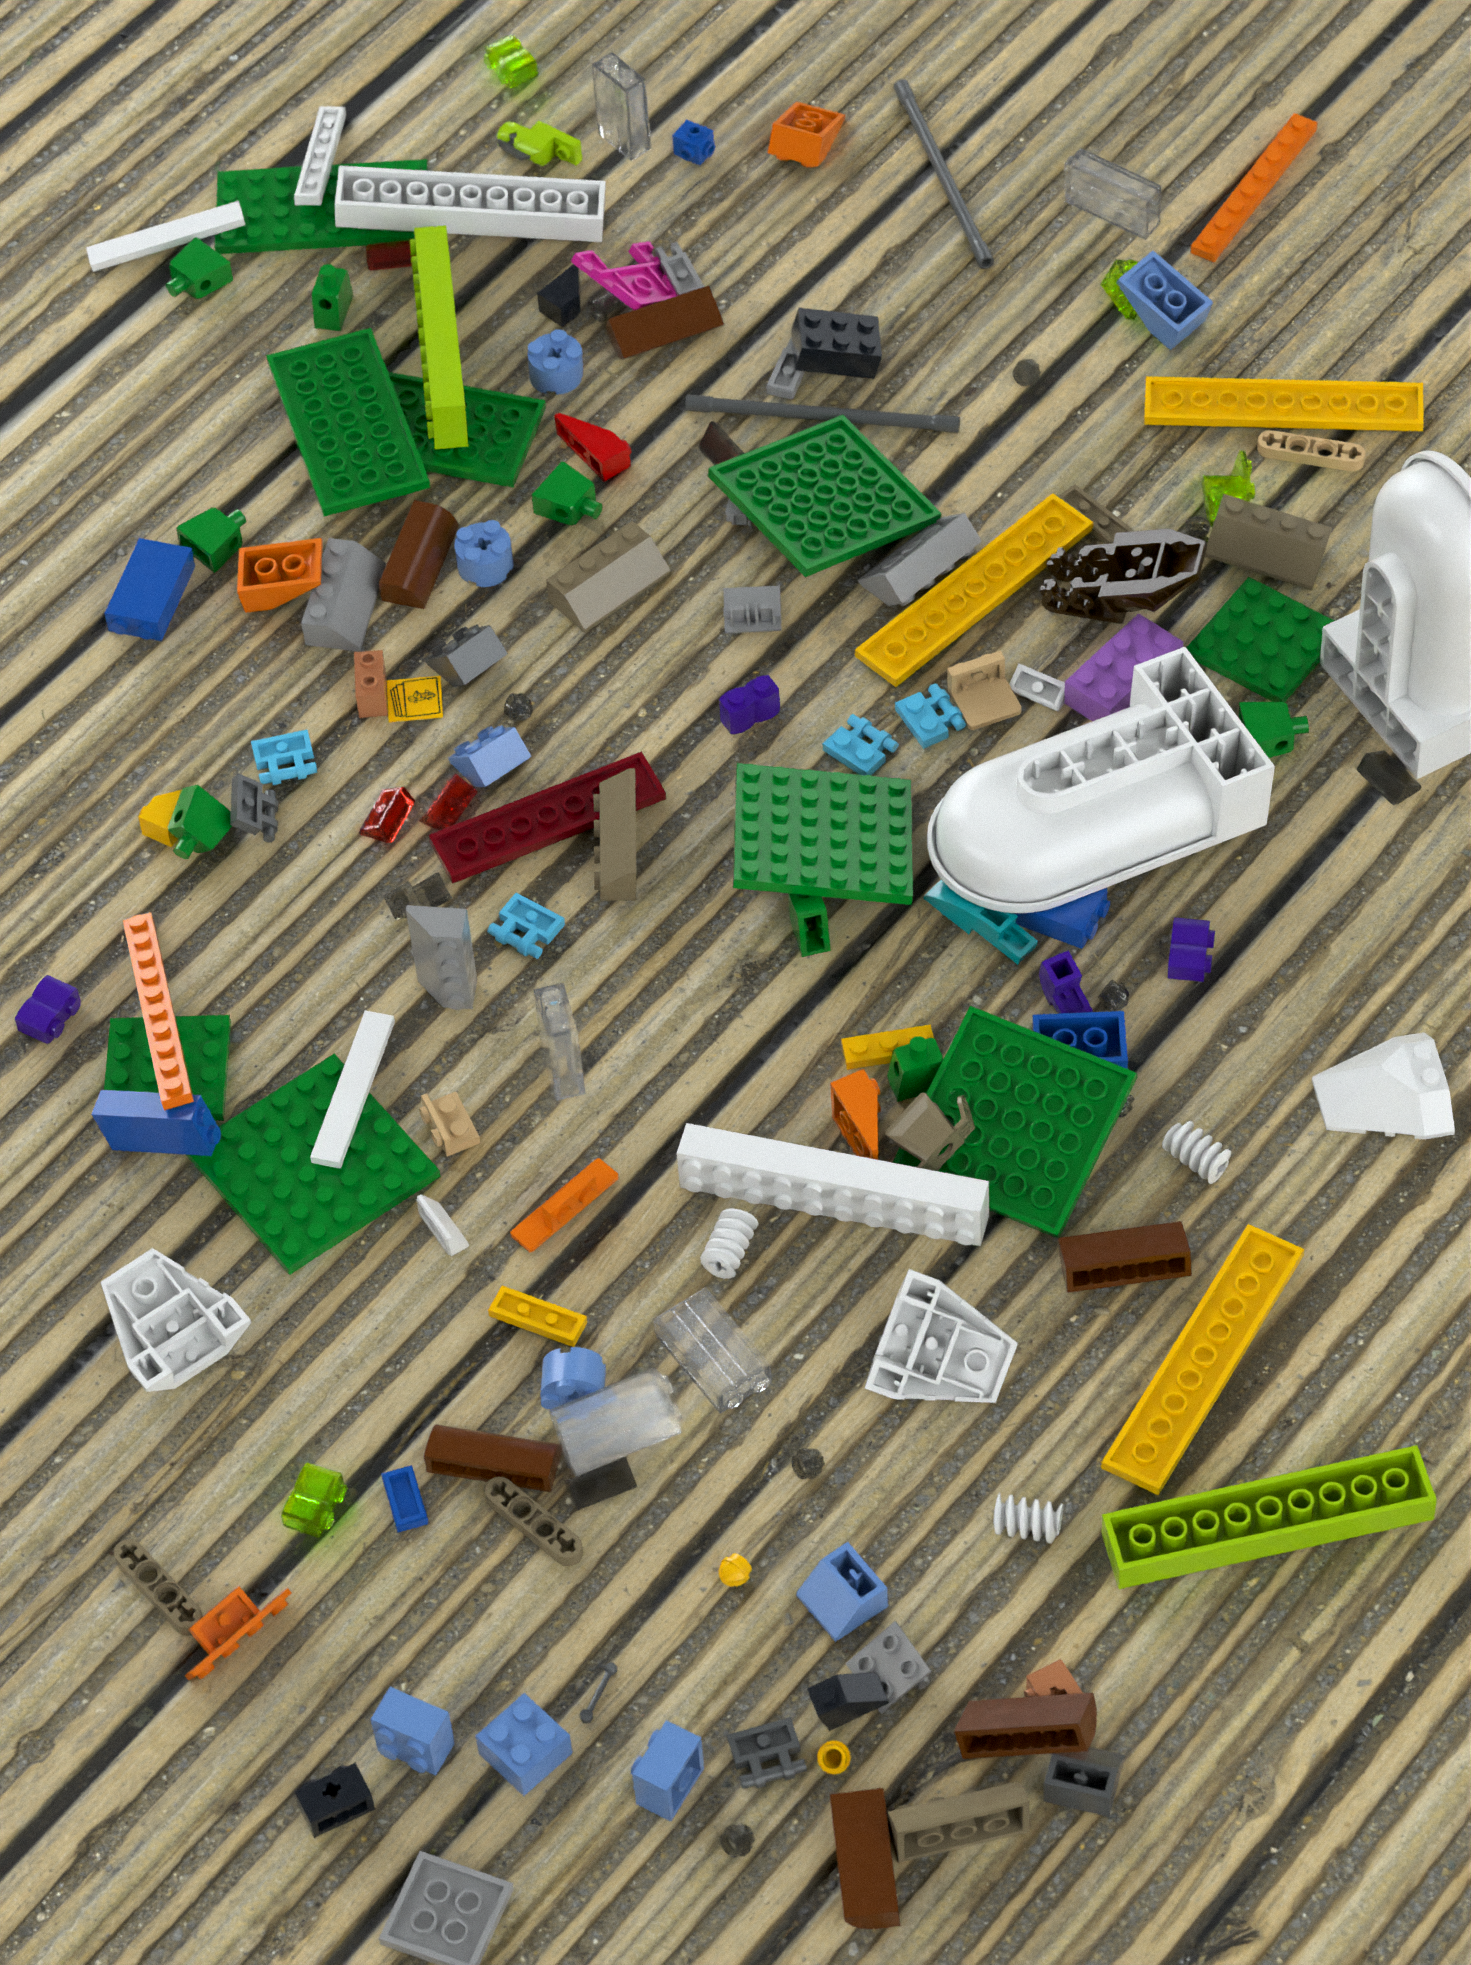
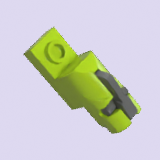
[497,120,583,166]

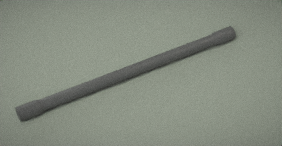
[893,79,994,269]
[685,394,960,433]

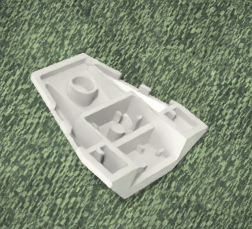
[1312,1032,1455,1140]
[101,1248,251,1392]
[865,1269,1018,1403]

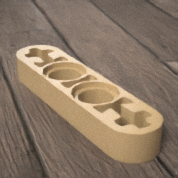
[1257,430,1365,471]

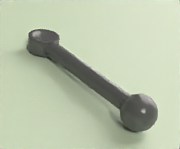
[580,1662,618,1724]

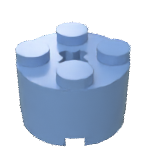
[528,329,583,395]
[455,520,513,587]
[540,1347,606,1418]

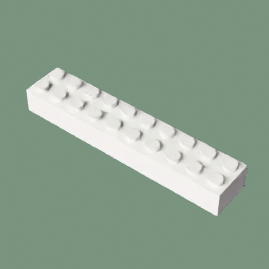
[335,166,605,242]
[677,1123,989,1246]

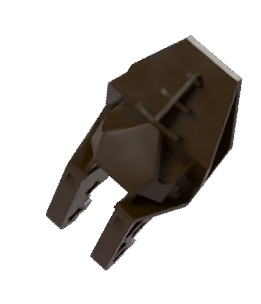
[1040,529,1207,624]

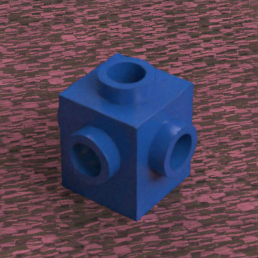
[672,120,715,166]

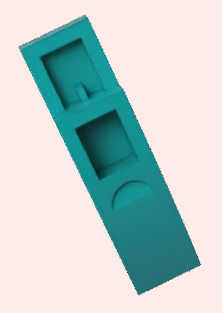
[923,879,1038,965]

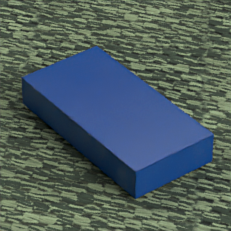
[381,1465,429,1532]

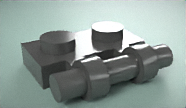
[230,773,278,843]
[727,1717,807,1789]

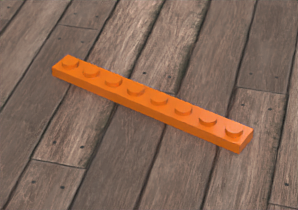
[1191,113,1317,263]

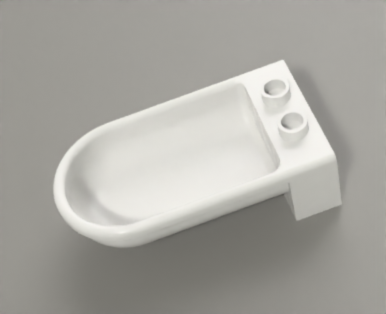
[1320,450,1471,779]
[927,647,1275,913]

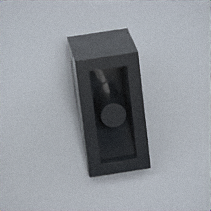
[537,264,581,327]
[807,1673,889,1731]

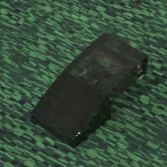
[383,872,453,920]

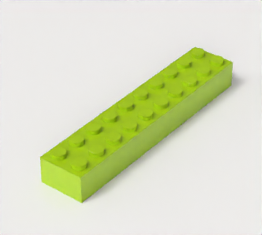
[410,225,468,449]
[1101,1445,1437,1589]

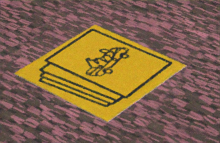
[387,676,443,723]

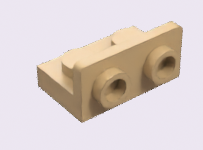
[419,1092,480,1157]

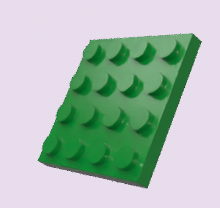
[1186,577,1334,702]
[104,1015,231,1121]

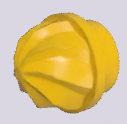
[718,1553,752,1587]
[817,1740,851,1774]

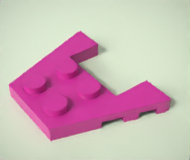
[571,241,678,310]

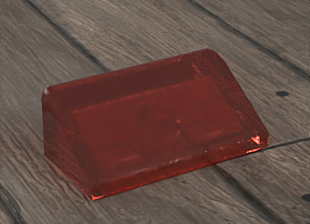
[366,240,416,271]
[419,773,478,831]
[359,787,415,843]

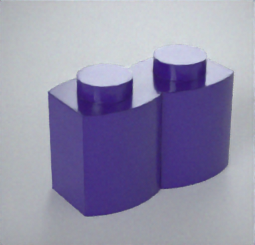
[719,675,780,734]
[1168,917,1215,982]
[15,975,81,1044]

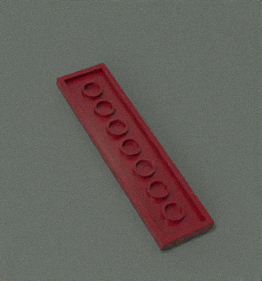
[428,751,666,884]

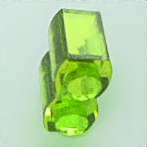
[483,34,539,89]
[281,1462,347,1538]

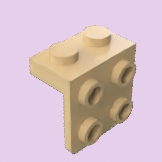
[947,650,1021,730]

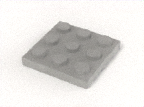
[379,1851,514,1965]

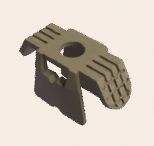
[885,1093,975,1171]

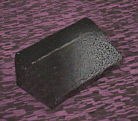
[699,421,745,465]
[1357,750,1422,805]
[564,1457,637,1510]

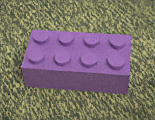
[1064,613,1183,721]

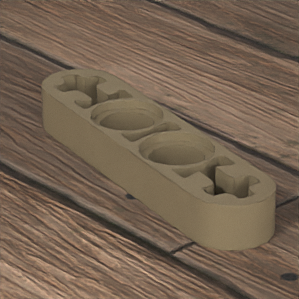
[484,1477,583,1566]
[114,1539,203,1636]

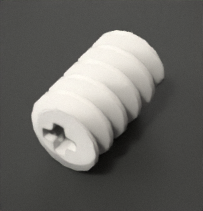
[1162,1121,1232,1184]
[700,1208,758,1279]
[993,1493,1064,1544]

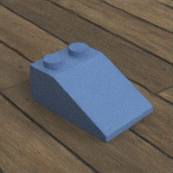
[1117,251,1213,350]

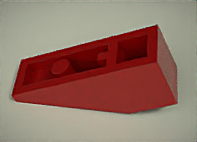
[554,413,631,482]

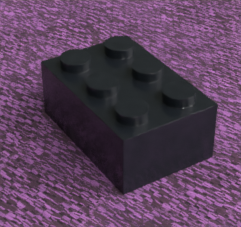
[791,308,882,379]

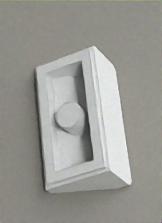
[1009,664,1065,712]
[416,1194,469,1256]

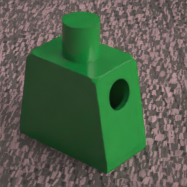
[166,237,233,299]
[312,264,354,331]
[532,461,603,526]
[176,508,247,573]
[1238,702,1309,758]
[168,785,232,859]
[787,893,831,957]
[887,1036,943,1102]

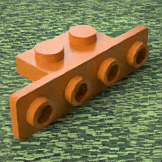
[510,1158,619,1252]
[185,1586,292,1680]

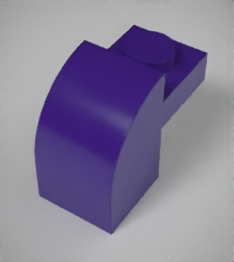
[1039,950,1093,1014]

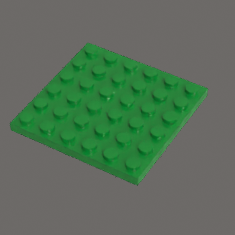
[707,415,942,577]
[733,763,913,905]
[892,1006,1138,1239]
[186,1053,441,1275]

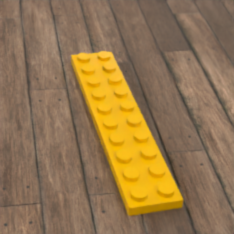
[1144,376,1424,431]
[855,493,1094,687]
[1101,1224,1304,1496]

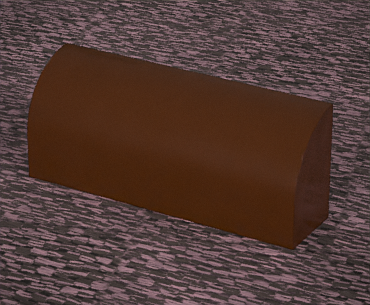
[606,285,725,360]
[379,500,459,609]
[1058,1221,1192,1293]
[424,1424,563,1492]
[954,1693,1097,1759]
[830,1788,900,1929]

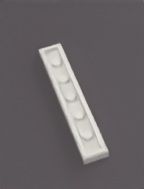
[294,107,346,205]
[86,201,245,272]
[310,1010,395,1169]

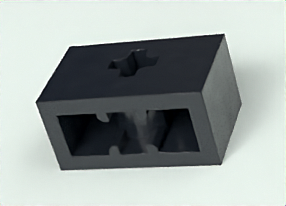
[294,1762,375,1838]

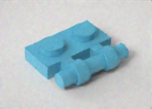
[895,683,966,749]
[822,714,899,775]
[251,729,318,785]
[487,893,565,959]

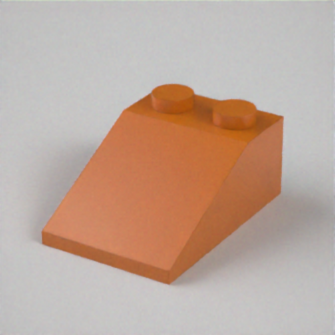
[768,102,845,168]
[237,538,323,613]
[830,1069,881,1160]

